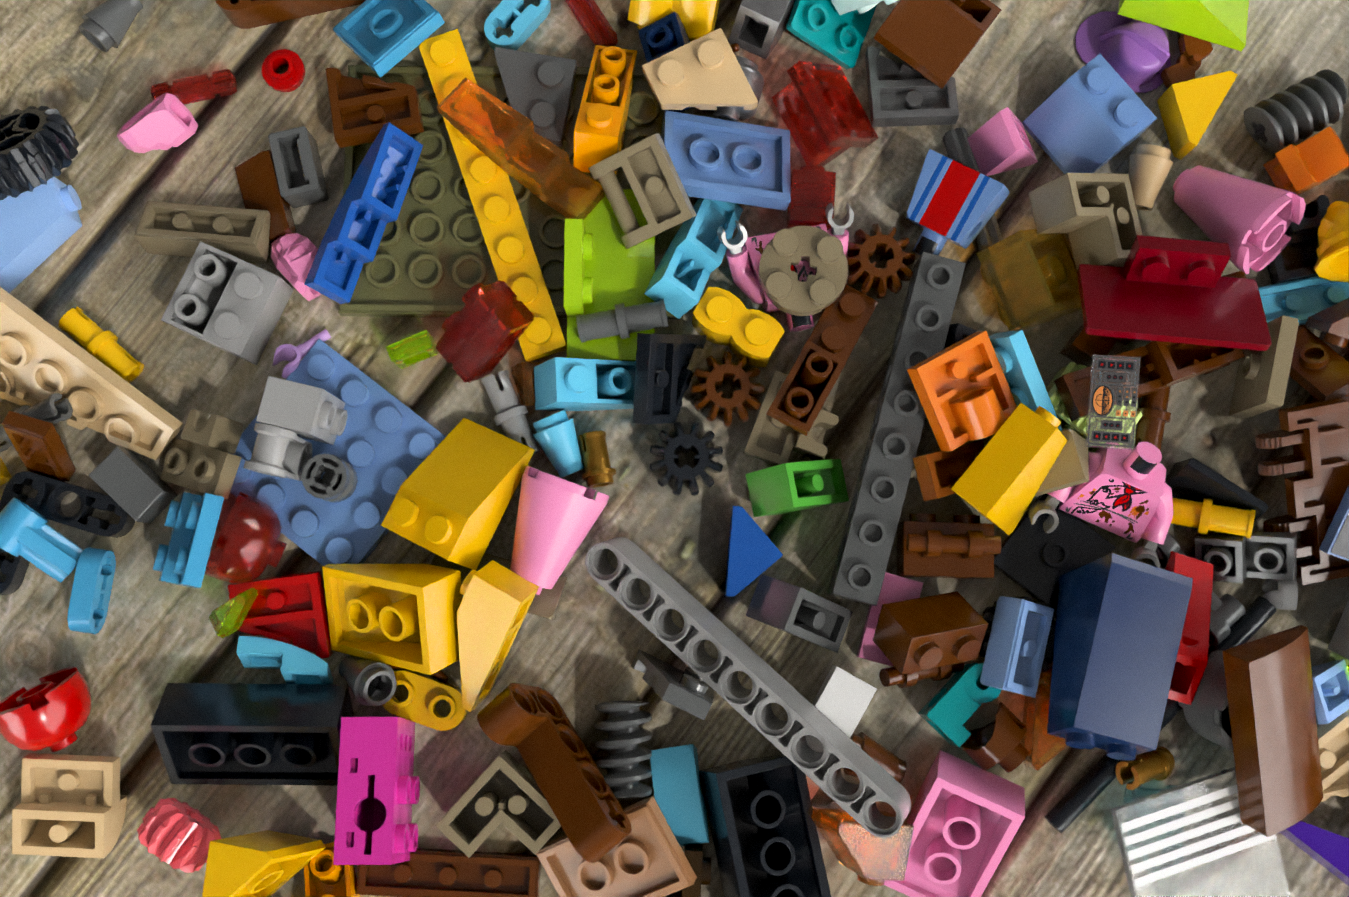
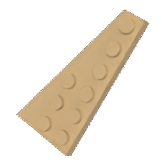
[0,287,183,460]

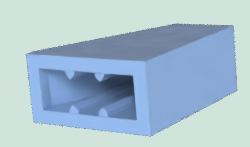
[0,177,82,293]

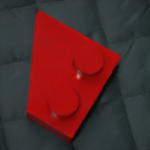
[228,571,333,658]

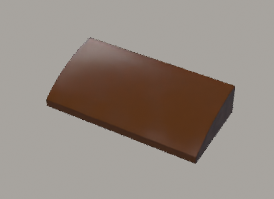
[1223,625,1323,837]

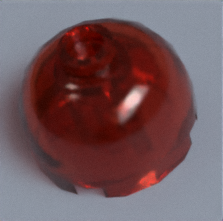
[205,492,287,583]

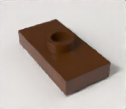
[1289,324,1349,402]
[1,411,76,482]

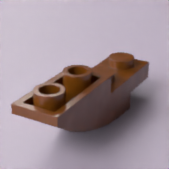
[766,284,879,436]

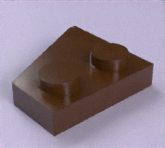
[326,67,424,148]

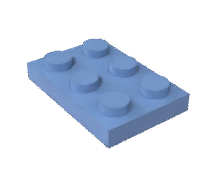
[661,110,791,211]

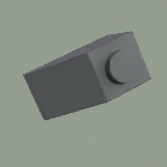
[746,574,853,653]

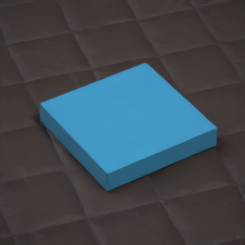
[333,0,445,78]

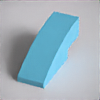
[644,198,743,319]

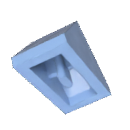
[1311,659,1349,725]

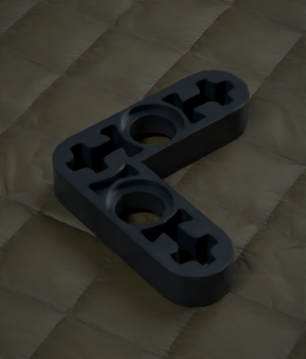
[0,471,135,595]

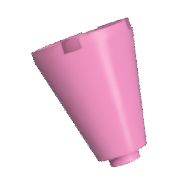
[1173,165,1306,274]
[510,465,609,595]

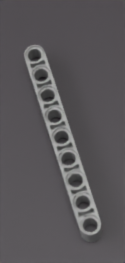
[585,537,911,838]

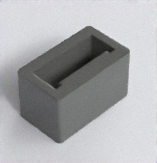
[268,126,329,208]
[89,446,178,524]

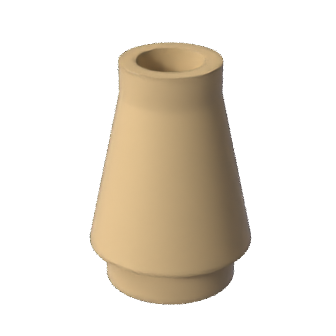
[1129,144,1173,211]

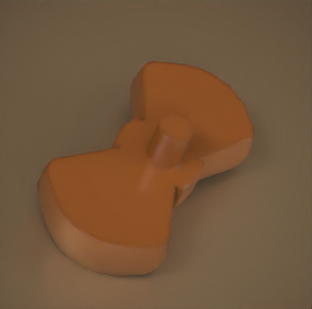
[1160,34,1213,89]

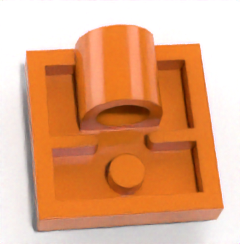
[907,331,1017,451]

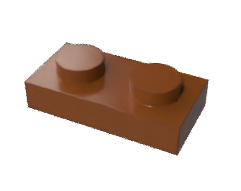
[913,440,984,502]

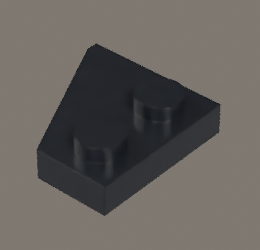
[633,333,706,425]

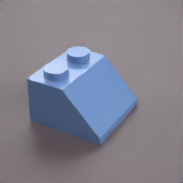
[1022,54,1157,174]

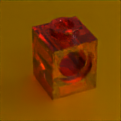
[786,165,836,231]

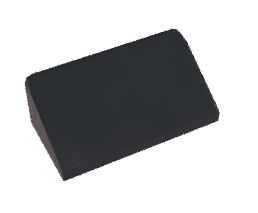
[1165,458,1269,521]

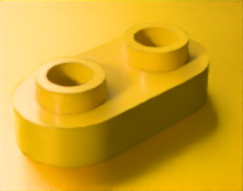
[382,670,468,731]

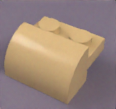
[12,753,127,858]

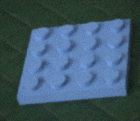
[230,339,446,566]

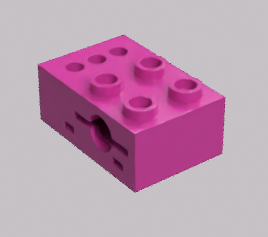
[333,717,420,865]

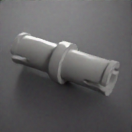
[481,370,541,454]

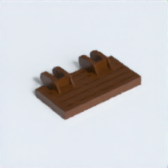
[1255,396,1349,585]

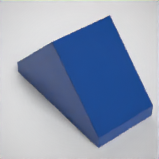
[724,506,783,597]

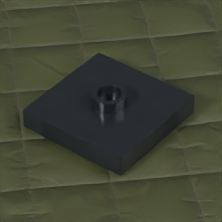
[994,494,1116,614]

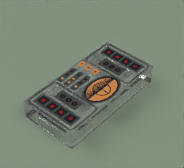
[1085,354,1141,450]

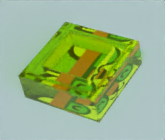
[385,330,440,369]

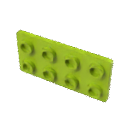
[564,189,655,361]

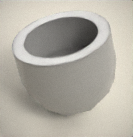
[1262,578,1298,610]

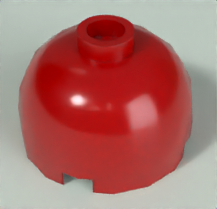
[0,666,92,752]

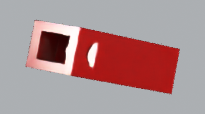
[1165,551,1214,705]

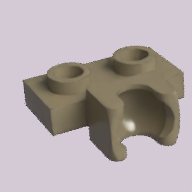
[743,370,839,465]
[160,409,243,500]

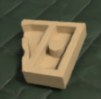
[642,28,758,110]

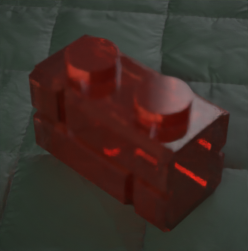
[435,280,534,383]

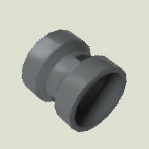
[301,453,358,503]

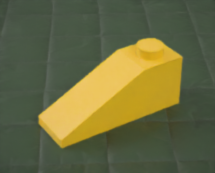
[457,560,539,712]

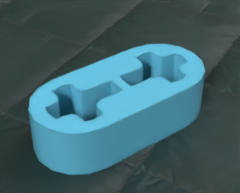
[484,0,551,51]

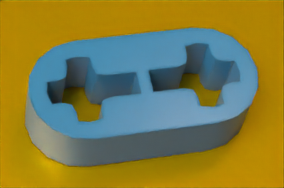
[67,547,116,634]

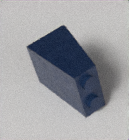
[1047,553,1193,761]

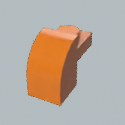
[1263,126,1349,195]

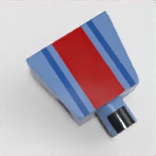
[906,149,1010,256]

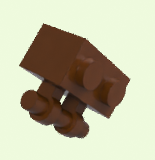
[896,513,1002,579]
[873,591,988,688]

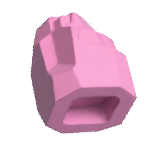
[117,93,198,153]
[271,233,321,301]

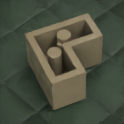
[1029,173,1142,270]
[435,750,561,858]

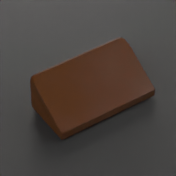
[235,150,297,245]

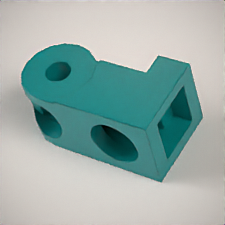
[918,663,1002,748]

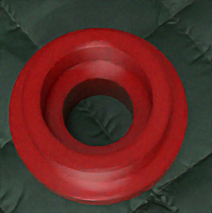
[262,49,305,92]

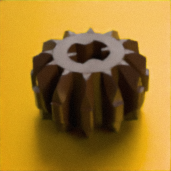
[847,223,916,299]
[690,352,765,427]

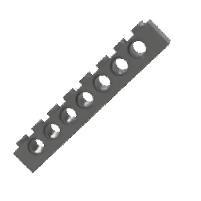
[827,252,966,606]

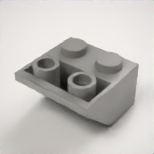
[161,241,294,365]

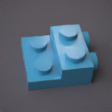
[153,492,224,588]

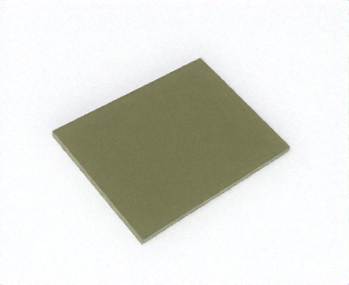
[338,65,685,319]

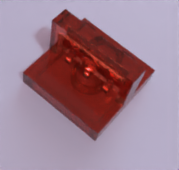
[771,60,879,171]

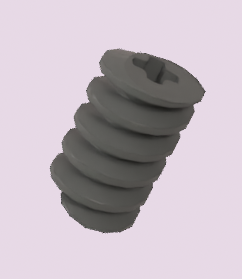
[1244,69,1348,155]
[594,701,652,798]

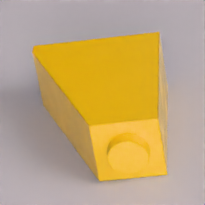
[951,403,1067,536]

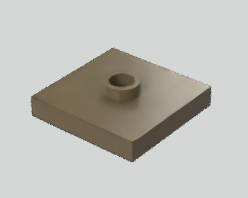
[1229,315,1299,420]

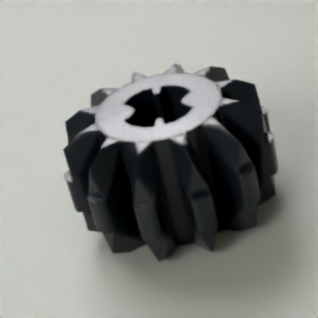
[650,422,723,496]

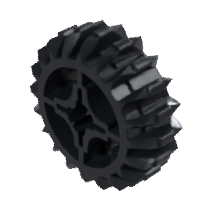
[0,106,79,200]

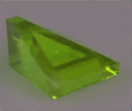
[209,588,258,638]

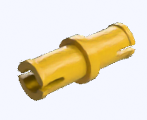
[58,307,144,383]
[1171,498,1256,539]

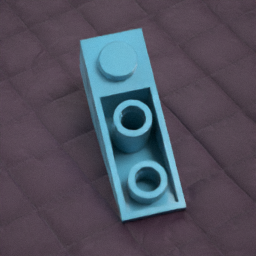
[534,357,636,411]

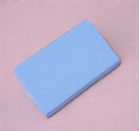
[980,596,1054,698]

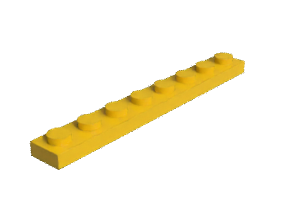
[418,29,567,363]

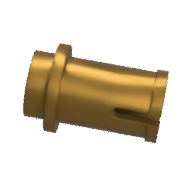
[578,431,616,488]
[1115,746,1175,790]

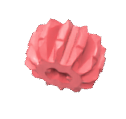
[137,798,222,873]

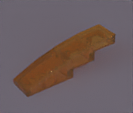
[437,78,605,220]

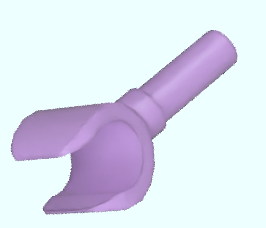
[273,329,331,379]

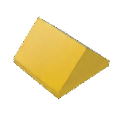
[202,830,326,897]

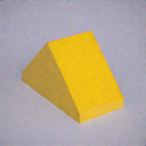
[1157,70,1238,160]

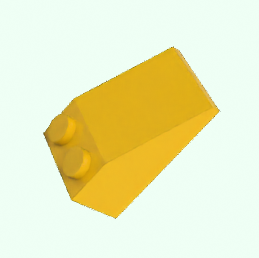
[381,418,535,570]
[322,564,463,675]

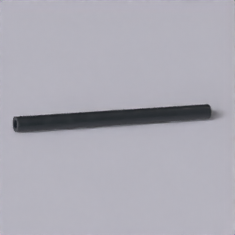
[1044,596,1277,834]

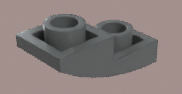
[1195,531,1297,583]

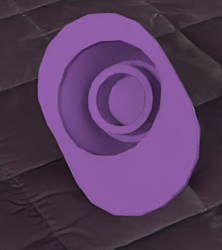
[1075,11,1171,93]

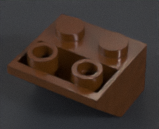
[873,0,1001,89]

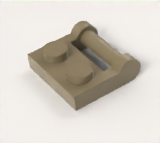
[588,133,697,249]

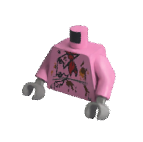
[717,203,854,332]
[1028,442,1174,568]

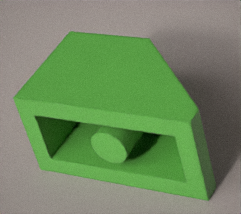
[746,459,849,517]

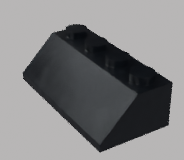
[151,683,354,786]
[699,754,831,897]

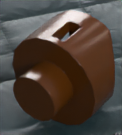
[960,702,1029,773]

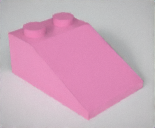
[882,750,1025,897]

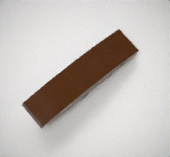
[1054,341,1245,421]

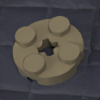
[758,226,848,316]

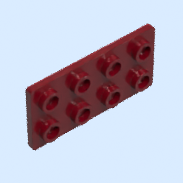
[1077,235,1272,351]

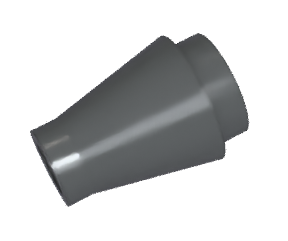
[79,0,143,52]
[339,655,397,706]

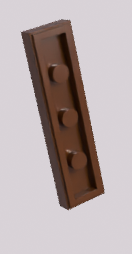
[356,848,541,897]

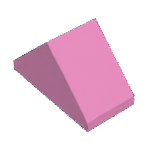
[967,107,1038,176]

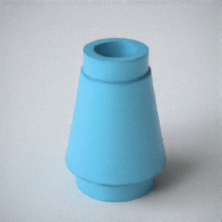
[533,410,584,478]

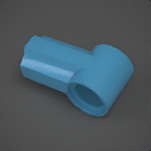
[0,497,84,583]

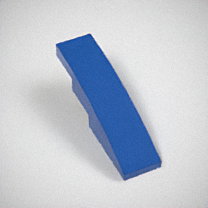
[304,122,423,304]

